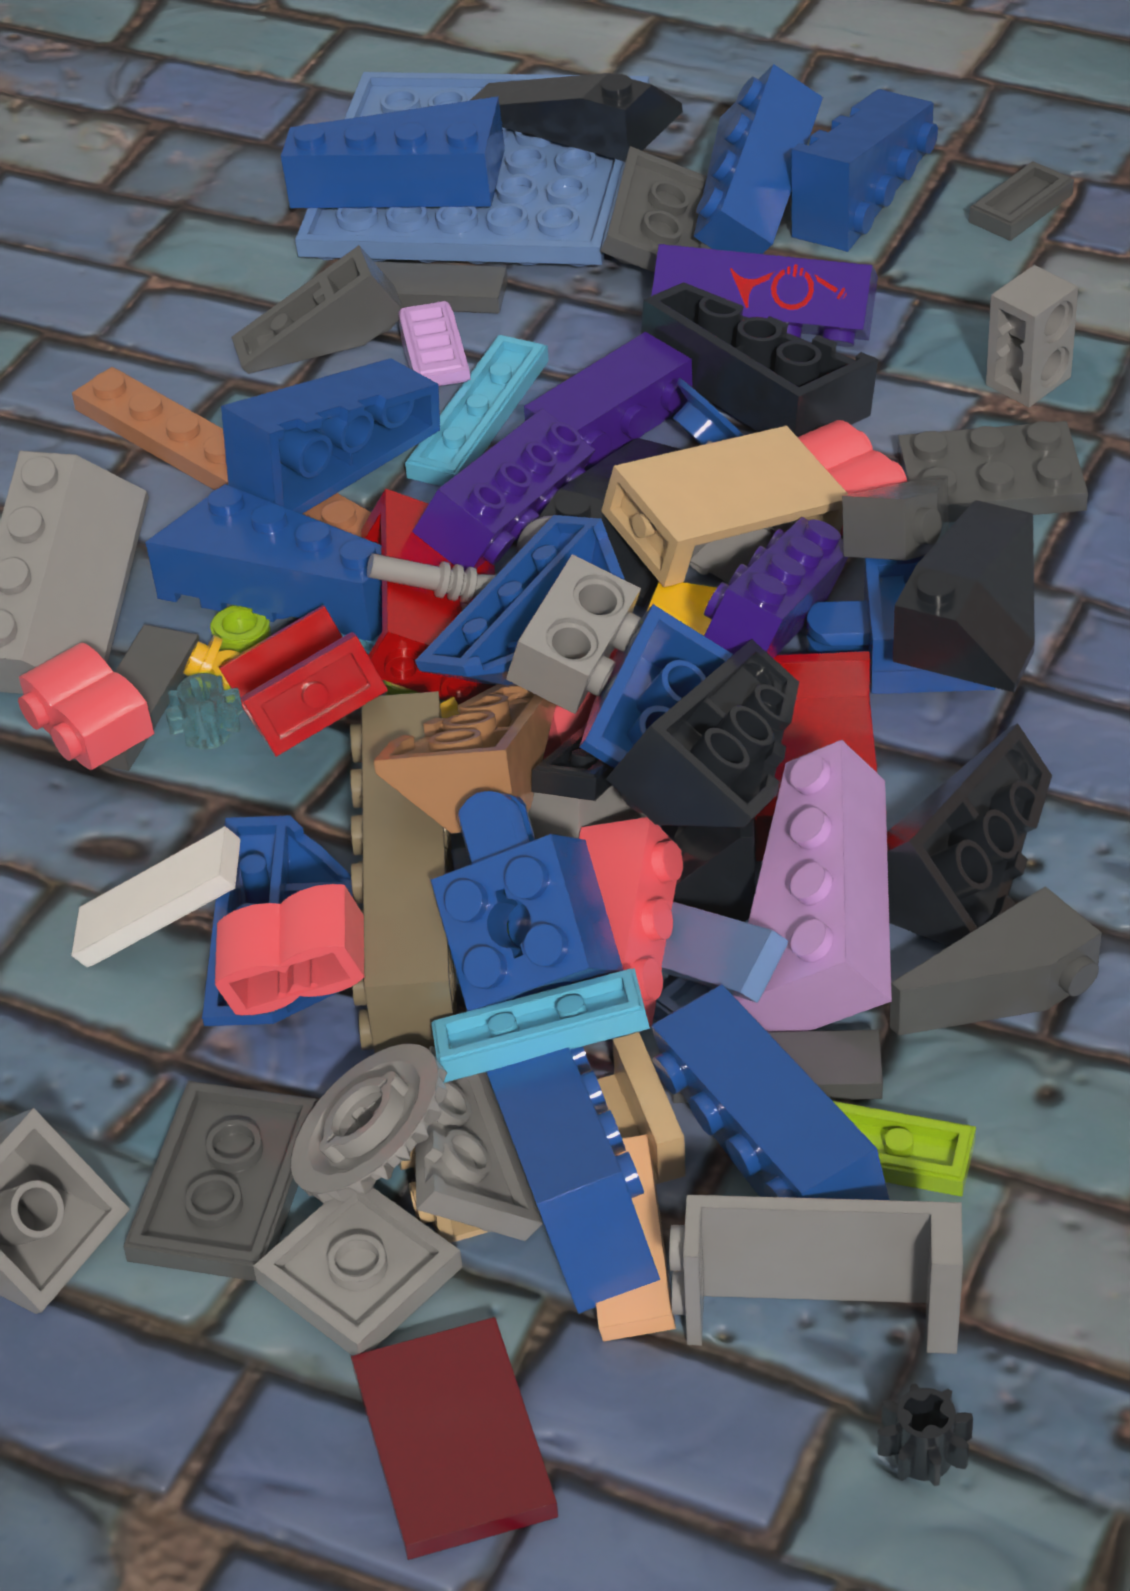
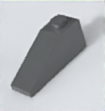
[231,245,404,374]
[842,475,949,560]
[890,886,1102,1036]

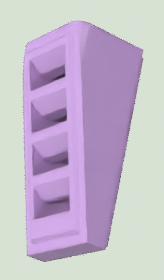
[398,301,471,386]

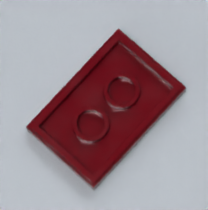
[351,1317,558,1560]

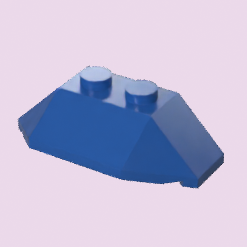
[415,515,625,685]
[202,815,353,1026]

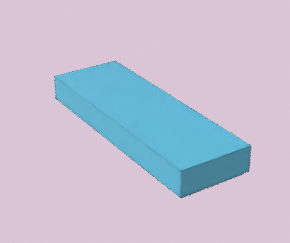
[431,968,650,1083]

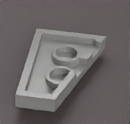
[415,1046,543,1241]

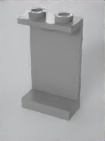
[669,1195,963,1354]

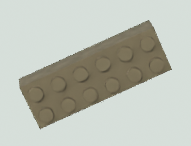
[350,691,458,1053]

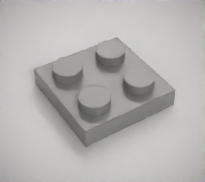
[253,1187,462,1356]

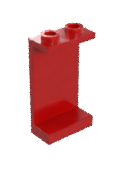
[361,488,495,705]
[218,605,388,757]
[754,651,877,861]

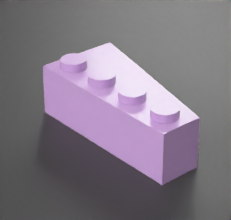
[733,740,892,1032]

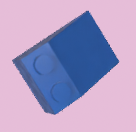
[580,604,733,769]

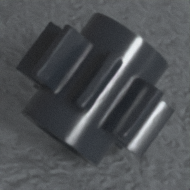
[877,1383,973,1486]

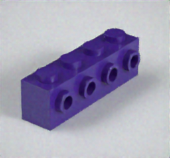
[412,408,595,572]
[704,517,848,659]

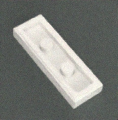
[71,826,241,968]

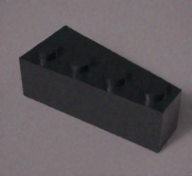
[641,282,878,437]

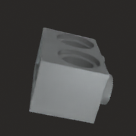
[986,265,1078,407]
[506,554,641,714]

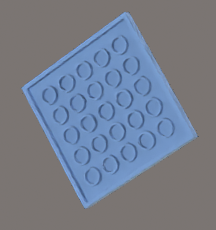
[295,72,650,267]

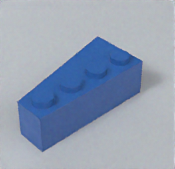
[694,64,823,254]
[281,96,505,208]
[221,358,440,514]
[146,484,382,642]
[487,1046,660,1314]

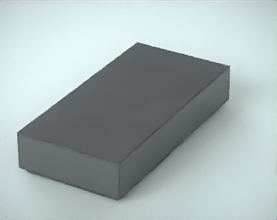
[969,161,1074,241]

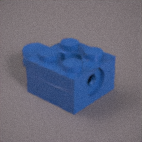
[807,556,995,694]
[431,791,623,1011]

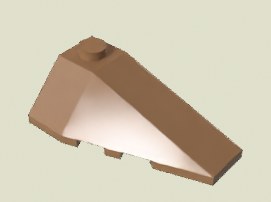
[374,684,556,833]

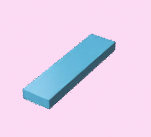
[405,335,549,486]

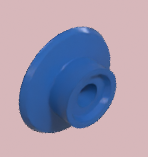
[673,378,744,445]

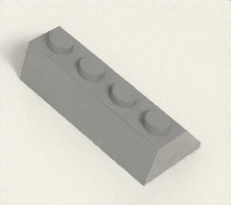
[0,451,149,694]

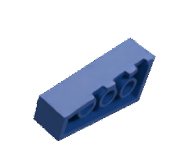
[792,89,938,252]
[651,984,890,1200]

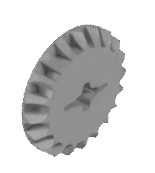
[291,1044,448,1203]

